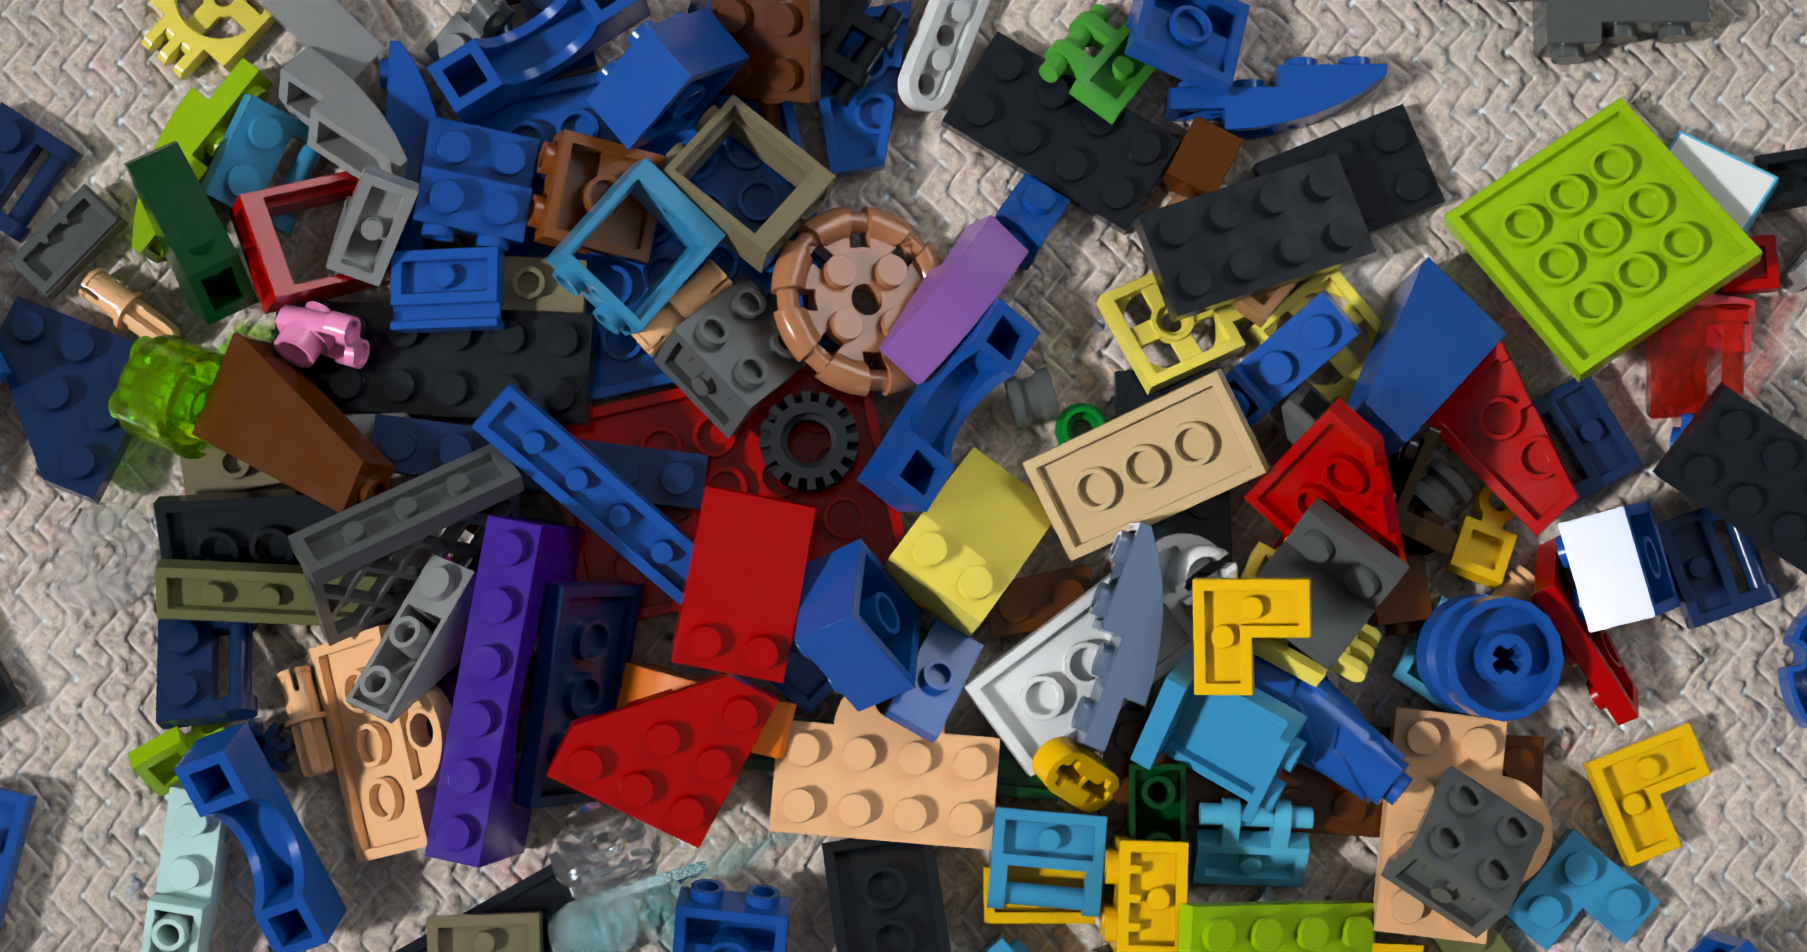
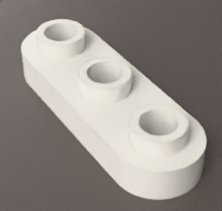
[898,0,990,112]

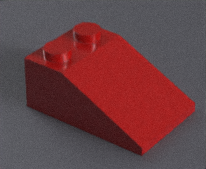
[671,484,816,683]

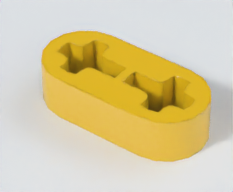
[1032,736,1119,812]

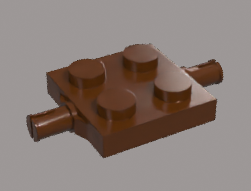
[712,0,821,132]

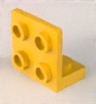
[1099,834,1189,952]

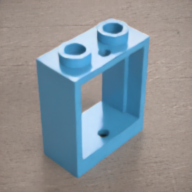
[545,157,726,336]

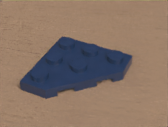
[0,296,171,505]

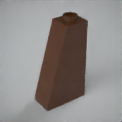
[192,332,396,512]

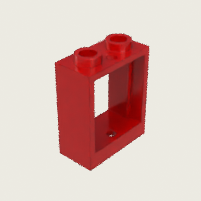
[229,171,401,314]

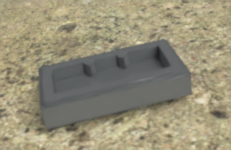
[8,183,129,301]

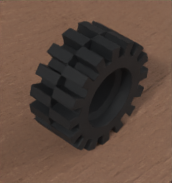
[759,390,860,494]

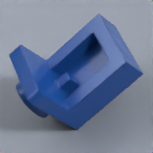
[995,173,1071,270]

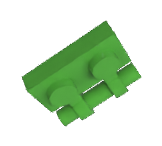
[1039,4,1158,125]

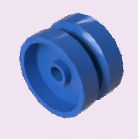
[1415,593,1564,722]

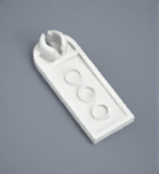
[963,533,1238,777]

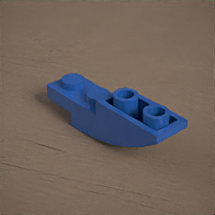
[380,41,443,251]
[1164,56,1387,140]
[1225,289,1361,427]

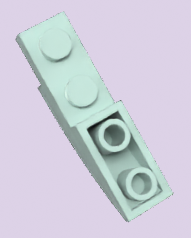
[141,781,231,952]

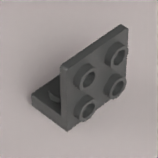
[653,276,808,439]
[1255,497,1410,669]
[1381,766,1544,938]

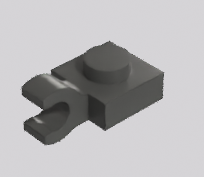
[425,0,515,62]

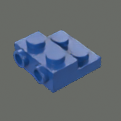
[1124,0,1250,97]
[409,115,540,253]
[672,879,791,952]

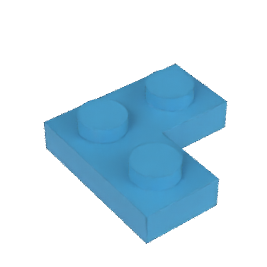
[1504,828,1660,951]

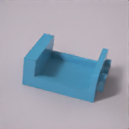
[1130,650,1308,825]

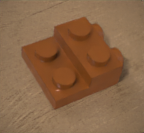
[526,129,665,265]

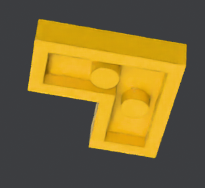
[1192,577,1312,695]
[1582,722,1711,867]

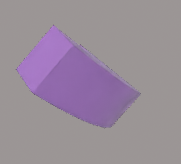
[878,215,1029,385]

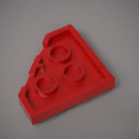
[1244,397,1408,586]
[546,672,778,848]

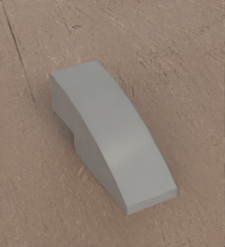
[255,0,385,80]
[278,46,407,179]

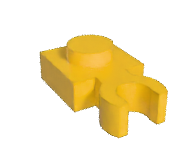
[1444,485,1517,589]

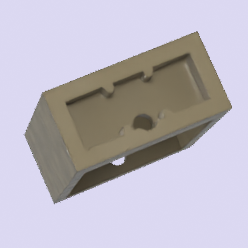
[660,94,836,273]

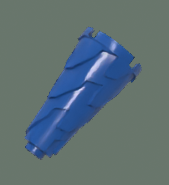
[1254,641,1413,805]

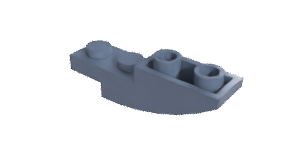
[1071,522,1163,752]

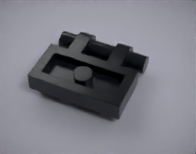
[820,0,905,108]

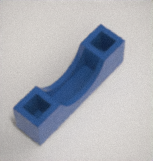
[427,0,651,125]
[857,299,1040,512]
[174,721,347,952]

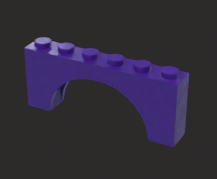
[425,515,584,868]

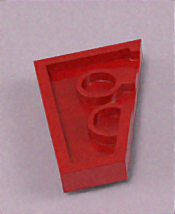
[1426,341,1580,536]
[1530,537,1639,726]

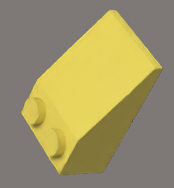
[884,447,1052,637]

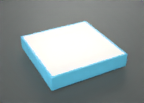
[1668,130,1779,234]

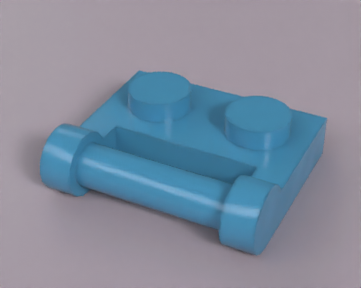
[201,94,321,236]
[987,806,1107,917]

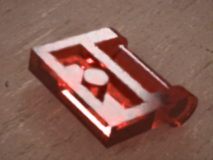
[1646,303,1751,419]

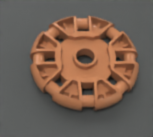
[771,206,944,396]

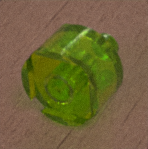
[108,334,225,459]

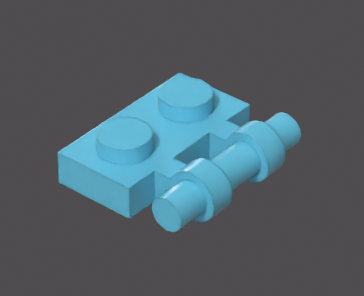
[1191,797,1314,887]

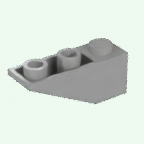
[345,554,477,724]

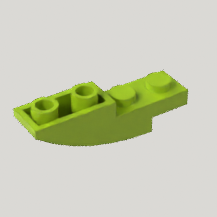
[132,57,273,264]

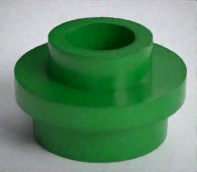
[1055,403,1108,445]

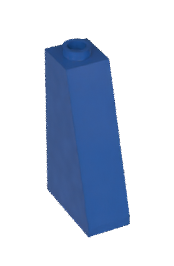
[1347,257,1507,459]

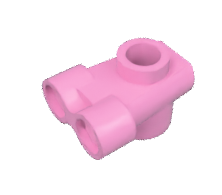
[274,301,370,369]

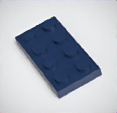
[514,581,643,809]

